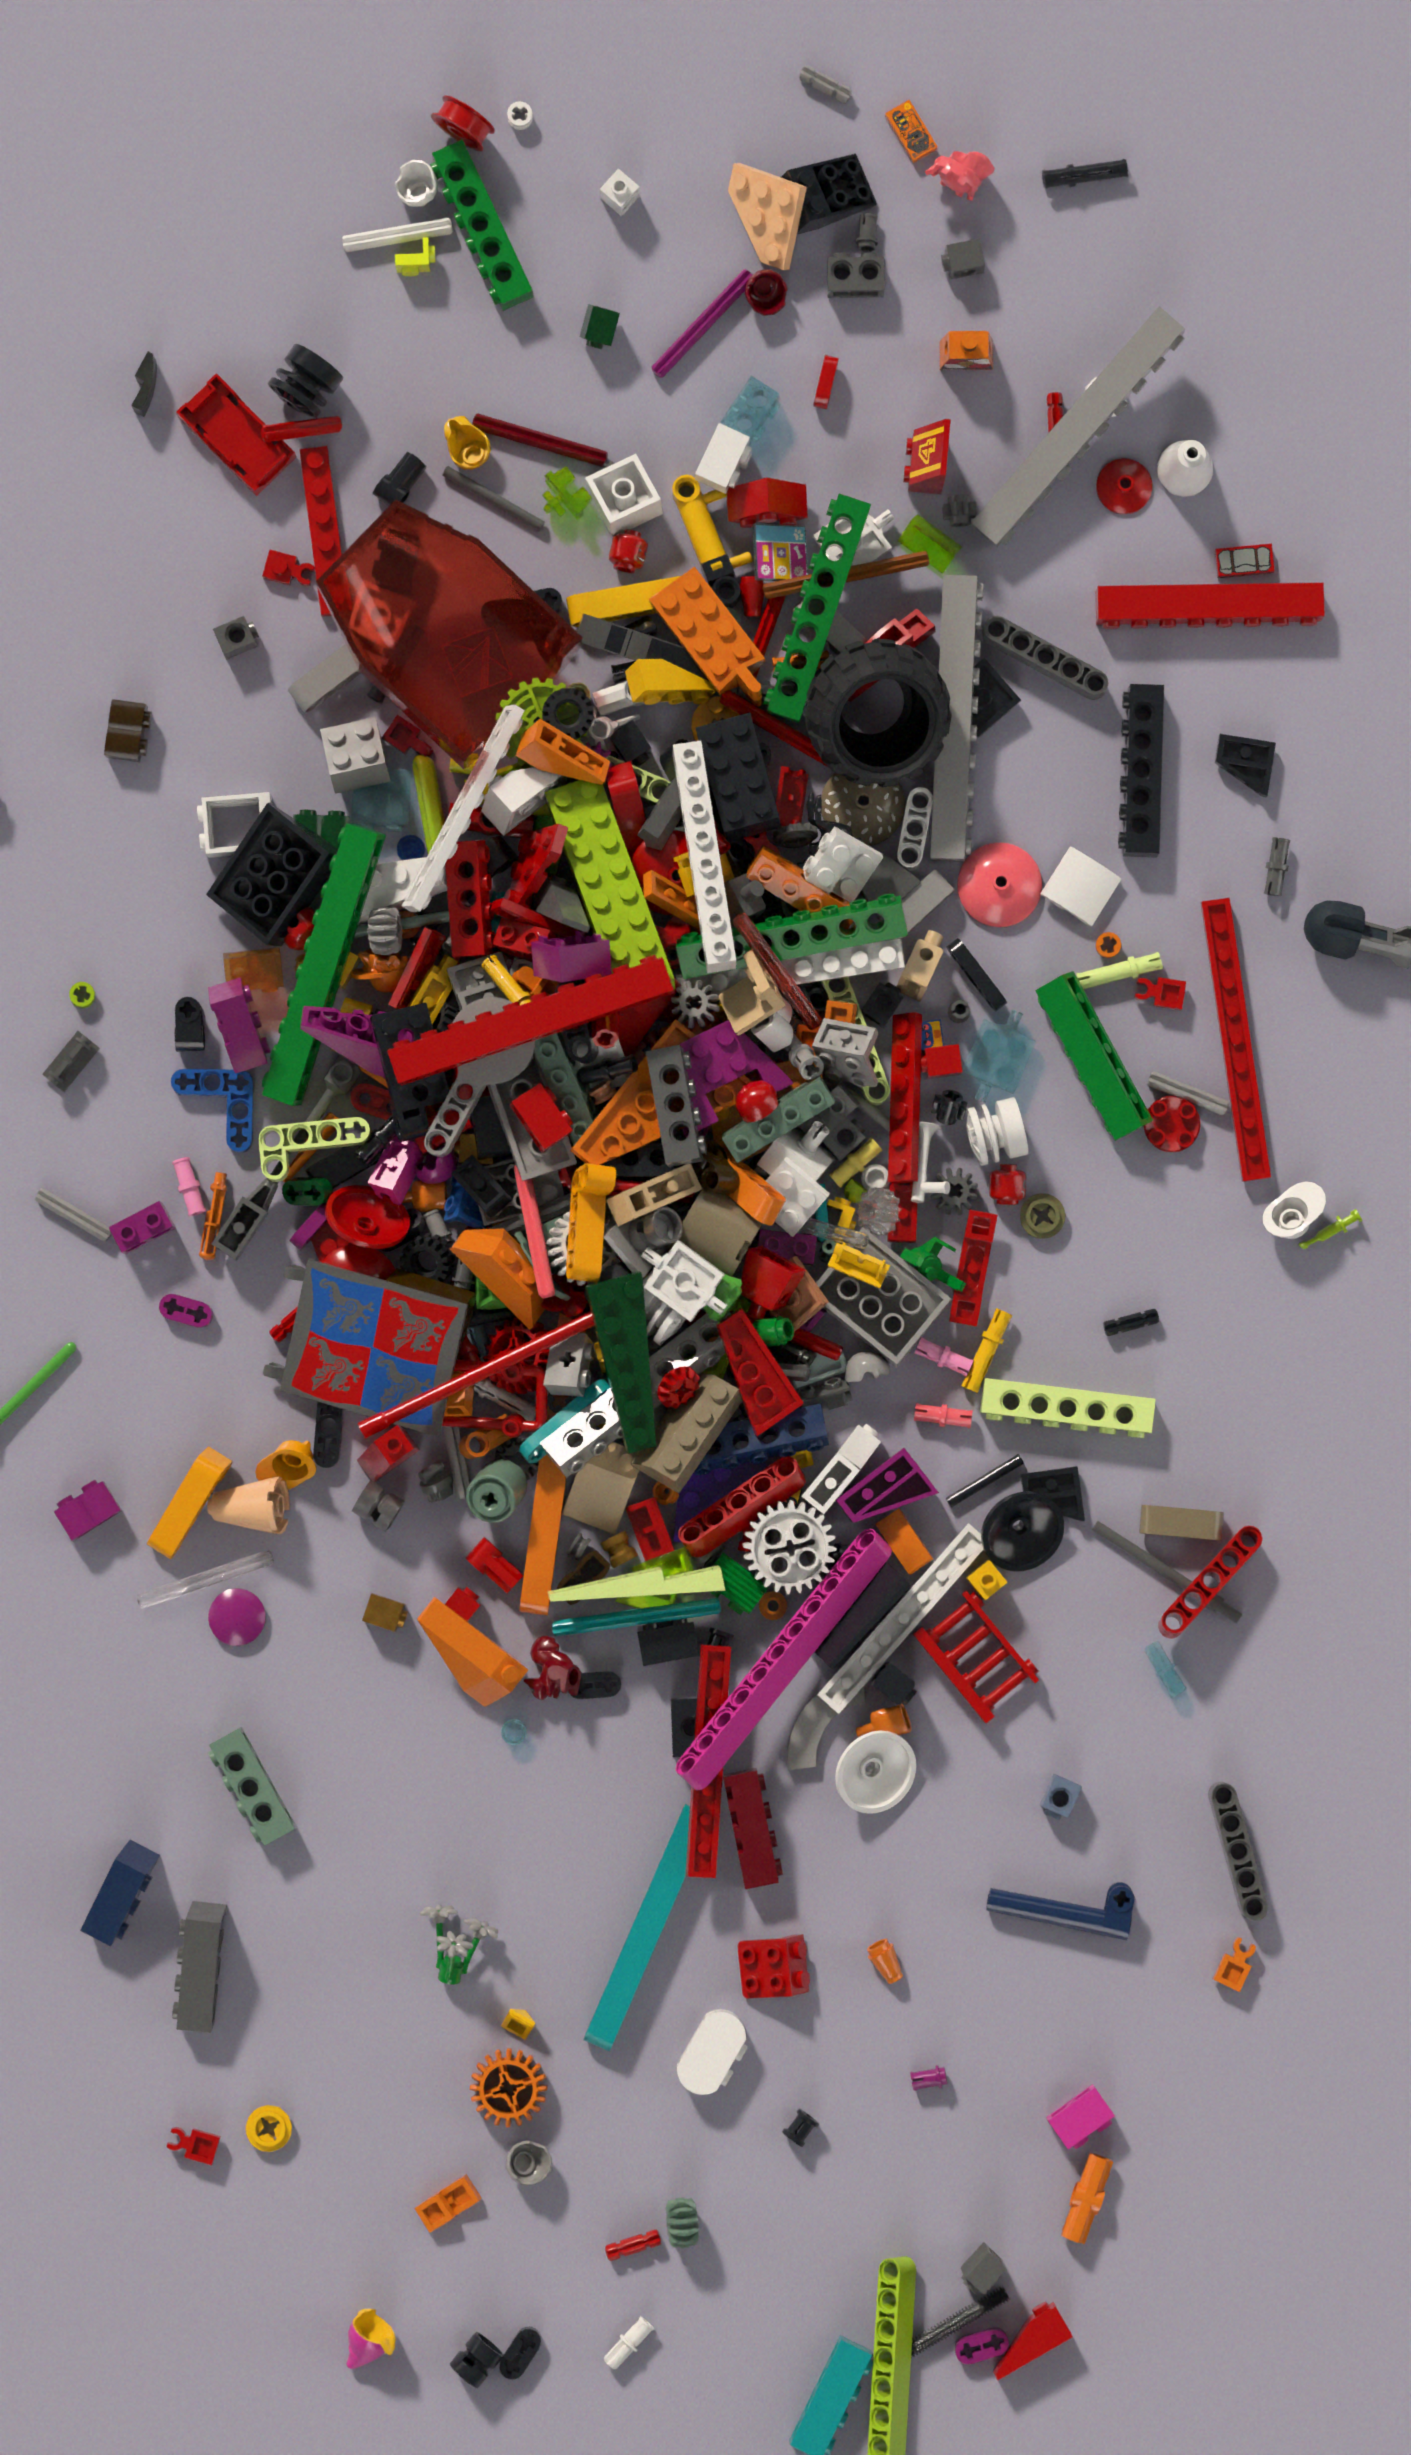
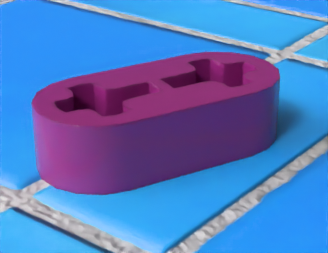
[289,1202,327,1250]
[159,1294,213,1328]
[955,2327,1009,2365]

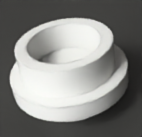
[861,1164,889,1193]

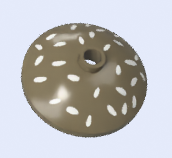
[821,773,905,846]

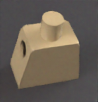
[896,930,944,1002]

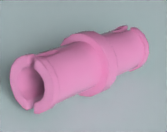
[172,1157,206,1217]
[914,1337,973,1377]

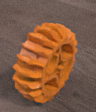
[470,2048,548,2127]

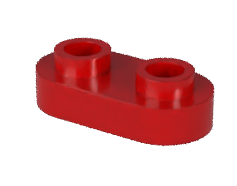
[350,1083,392,1121]

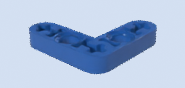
[171,1069,254,1153]

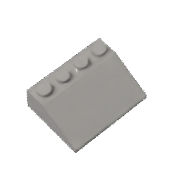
[816,1227,951,1368]

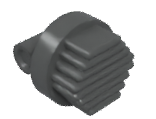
[418,1460,453,1503]

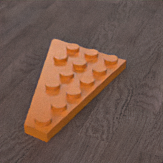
[570,1019,752,1165]

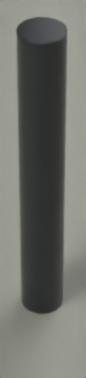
[946,1454,1024,1508]

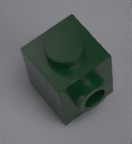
[580,304,620,349]

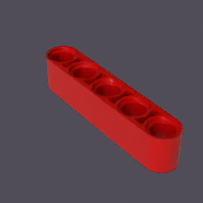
[678,1456,806,1558]
[1158,1526,1263,1639]

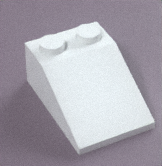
[481,767,570,836]

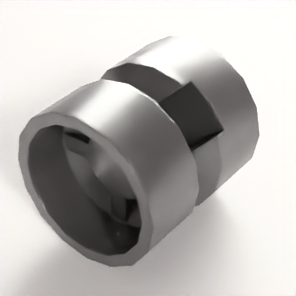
[629,1207,683,1254]
[352,1480,405,1532]

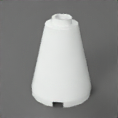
[1157,440,1213,497]

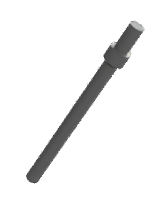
[1092,1521,1242,1623]

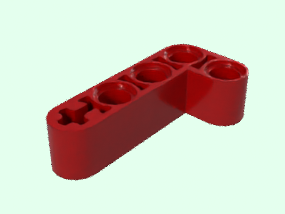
[606,761,646,860]

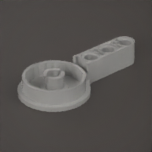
[424,997,536,1157]

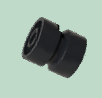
[450,2332,504,2388]

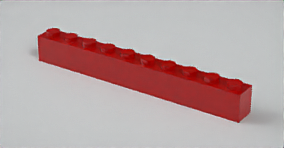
[387,955,675,1086]

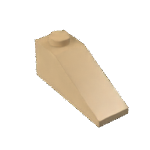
[606,1164,702,1226]

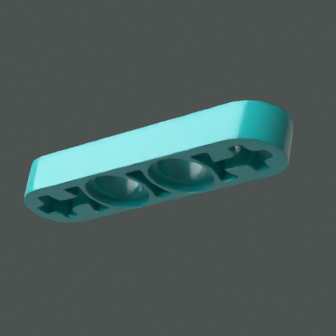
[519,1379,610,1463]

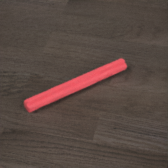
[514,1165,555,1298]

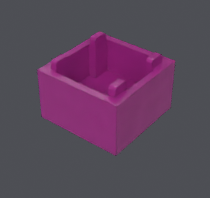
[531,930,612,982]

